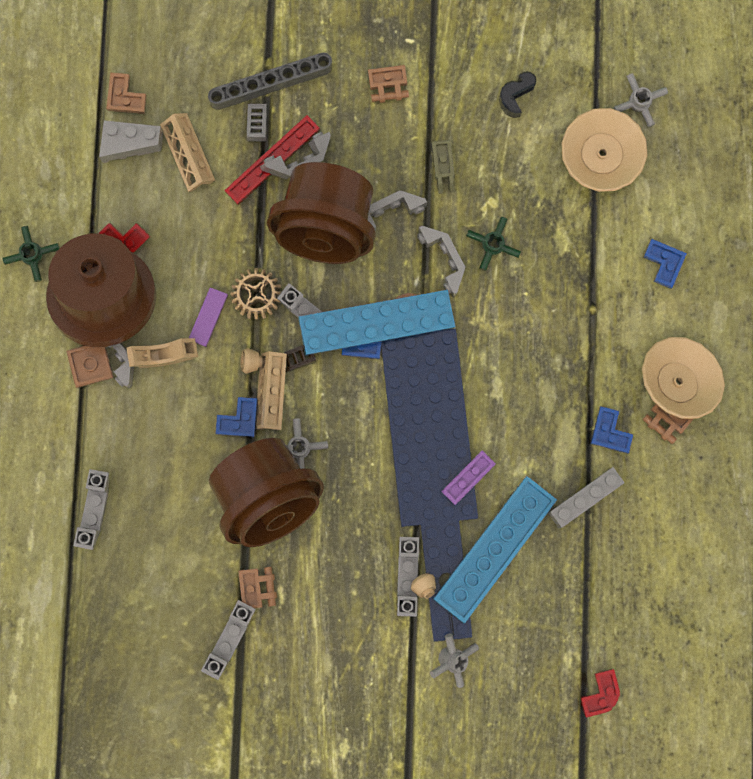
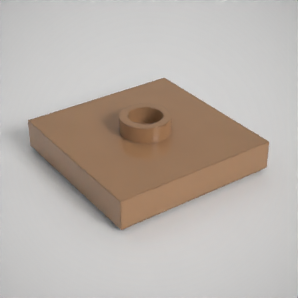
[66,346,114,388]

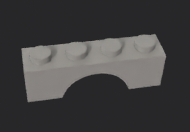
[548,467,624,528]

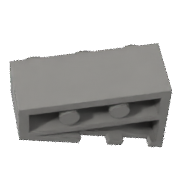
[99,121,163,163]

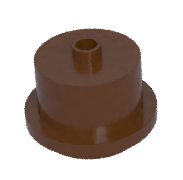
[267,162,376,264]
[46,233,156,347]
[209,438,324,547]

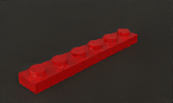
[224,115,320,205]

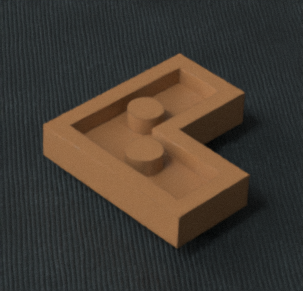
[106,72,147,114]

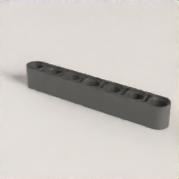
[208,52,332,110]

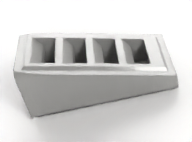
[247,104,267,141]

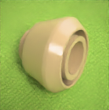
[240,348,262,374]
[411,573,436,599]

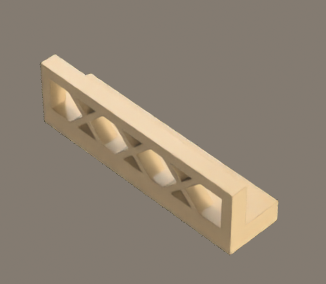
[160,113,215,192]
[255,351,287,430]

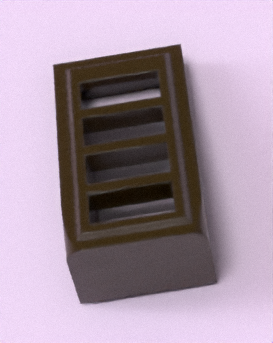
[284,345,317,373]

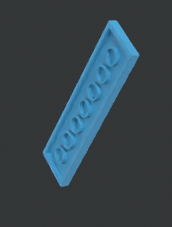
[298,290,455,355]
[433,476,557,624]

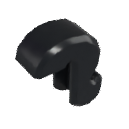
[499,71,536,118]

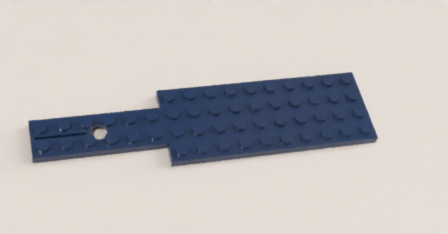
[381,329,478,642]

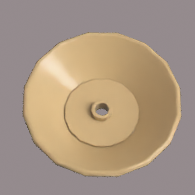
[561,108,647,192]
[642,337,725,419]

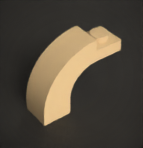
[126,338,198,368]

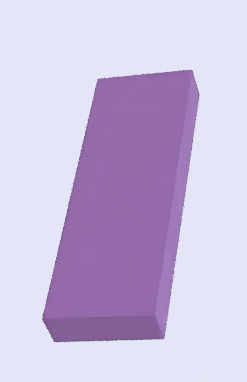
[189,287,228,347]
[441,450,496,505]

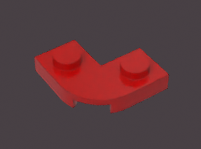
[98,223,151,253]
[580,669,620,718]

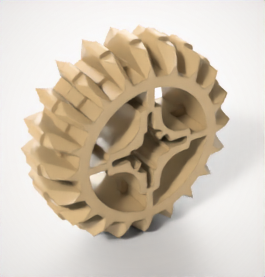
[230,268,281,320]

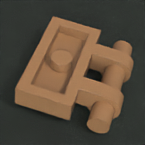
[368,65,409,103]
[642,404,693,444]
[238,567,277,608]

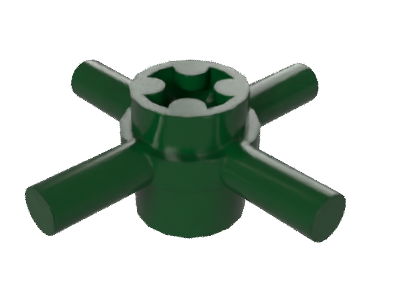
[466,217,521,271]
[2,226,60,282]

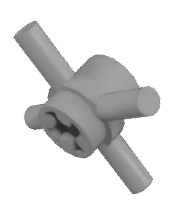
[613,73,668,127]
[286,418,328,469]
[430,633,479,688]

